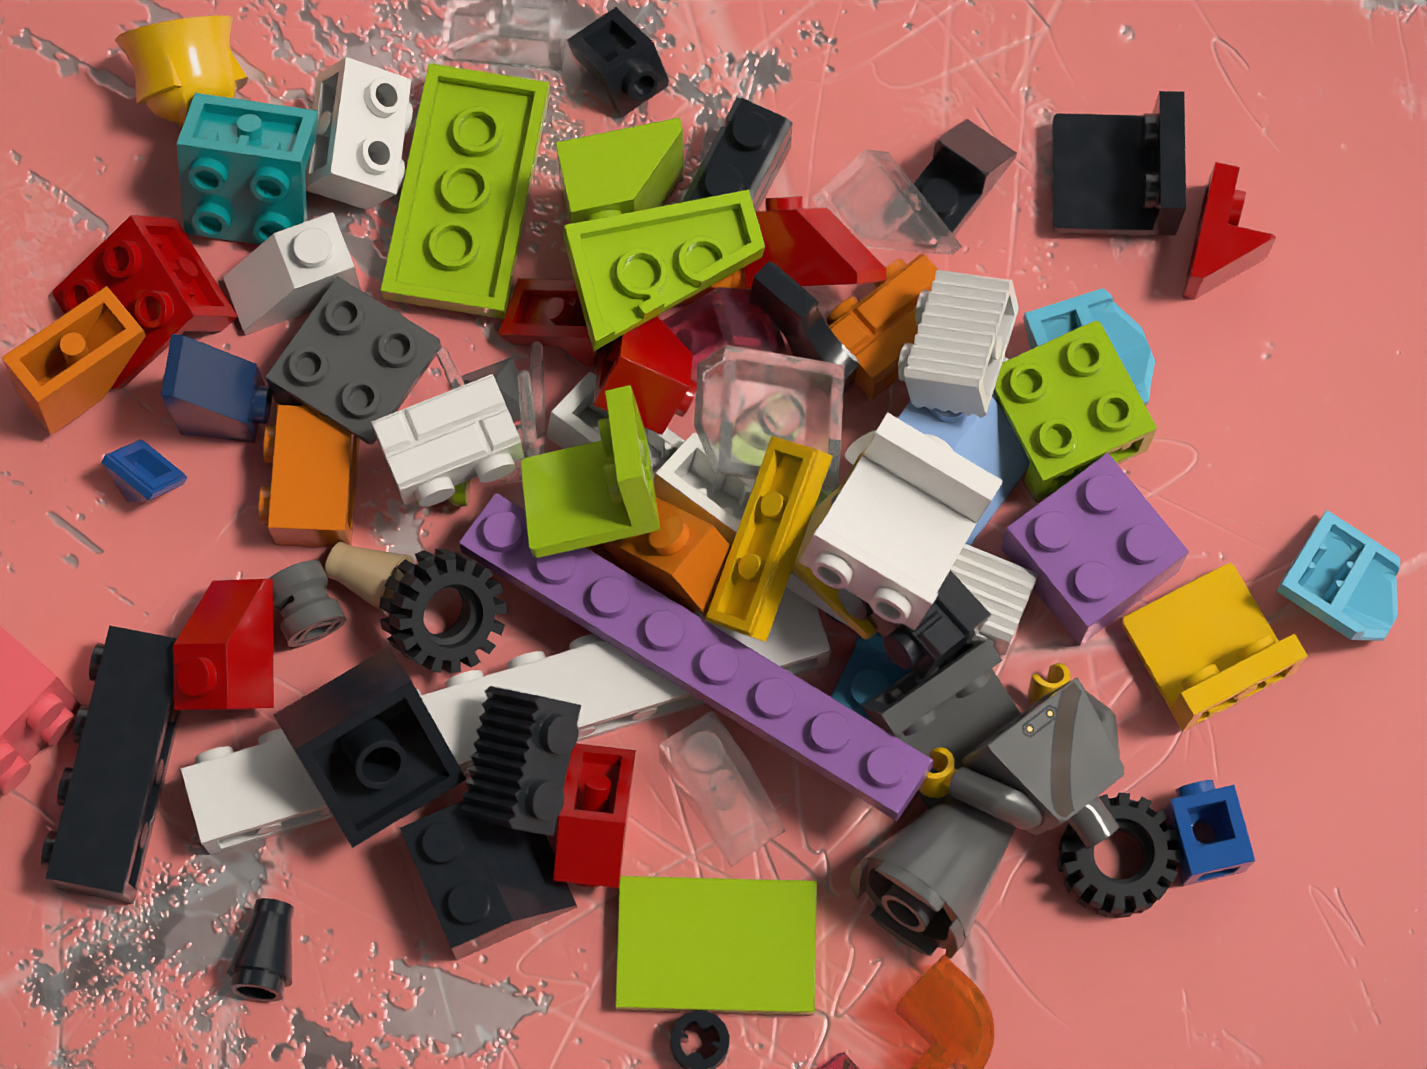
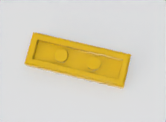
[705,436,833,642]

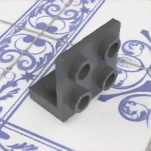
[265,276,441,444]
[861,635,1021,809]

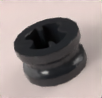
[670,1010,730,1069]

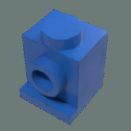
[1164,780,1256,887]

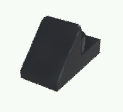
[895,119,1017,249]

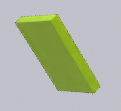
[616,876,817,1015]

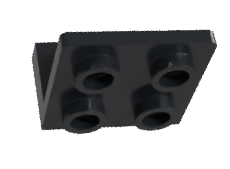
[1052,91,1186,236]

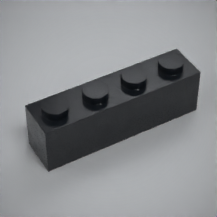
[41,625,182,904]

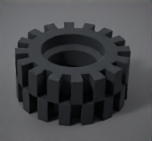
[379,549,507,673]
[1057,792,1181,918]

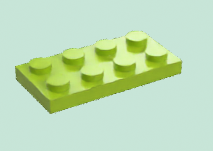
[381,63,550,319]

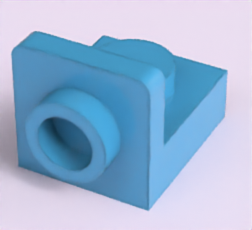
[831,631,913,721]

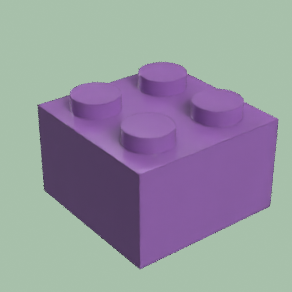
[1001,453,1189,646]

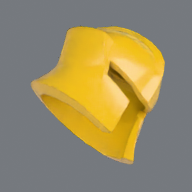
[115,15,249,128]

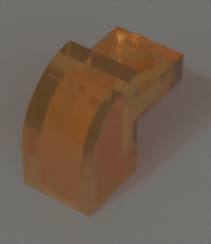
[894,954,995,1069]

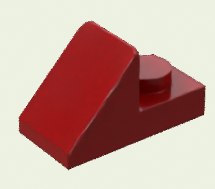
[1182,162,1276,300]
[499,278,597,367]

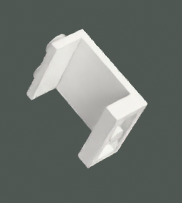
[799,413,1003,630]

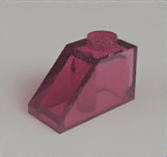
[663,287,786,386]

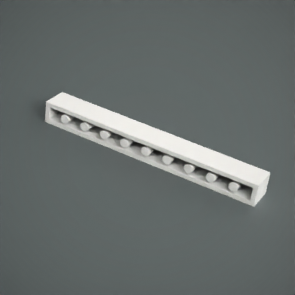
[181,588,831,855]

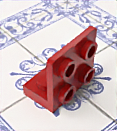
[53,215,238,389]

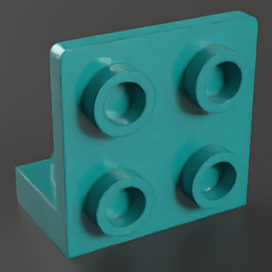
[176,93,319,245]

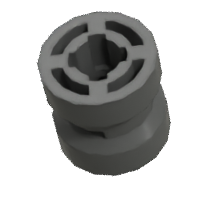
[269,560,346,647]

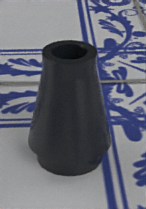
[227,898,294,1002]

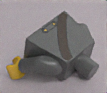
[918,663,1124,849]

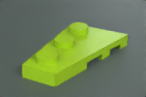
[562,190,765,351]

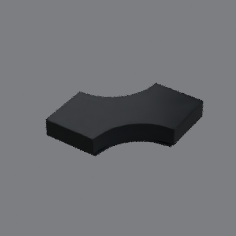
[750,261,859,399]

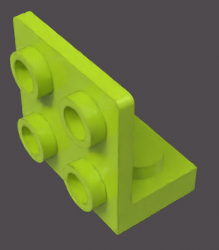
[993,321,1157,502]
[521,385,661,558]

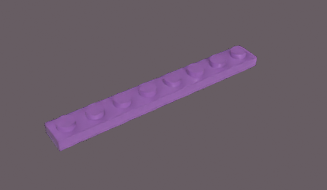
[459,493,933,821]

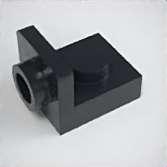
[567,7,669,116]

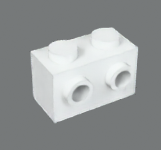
[305,57,413,210]

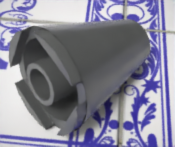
[849,793,1016,959]

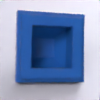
[101,439,187,502]

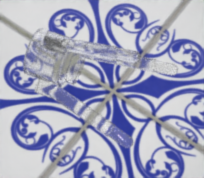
[436,341,549,483]

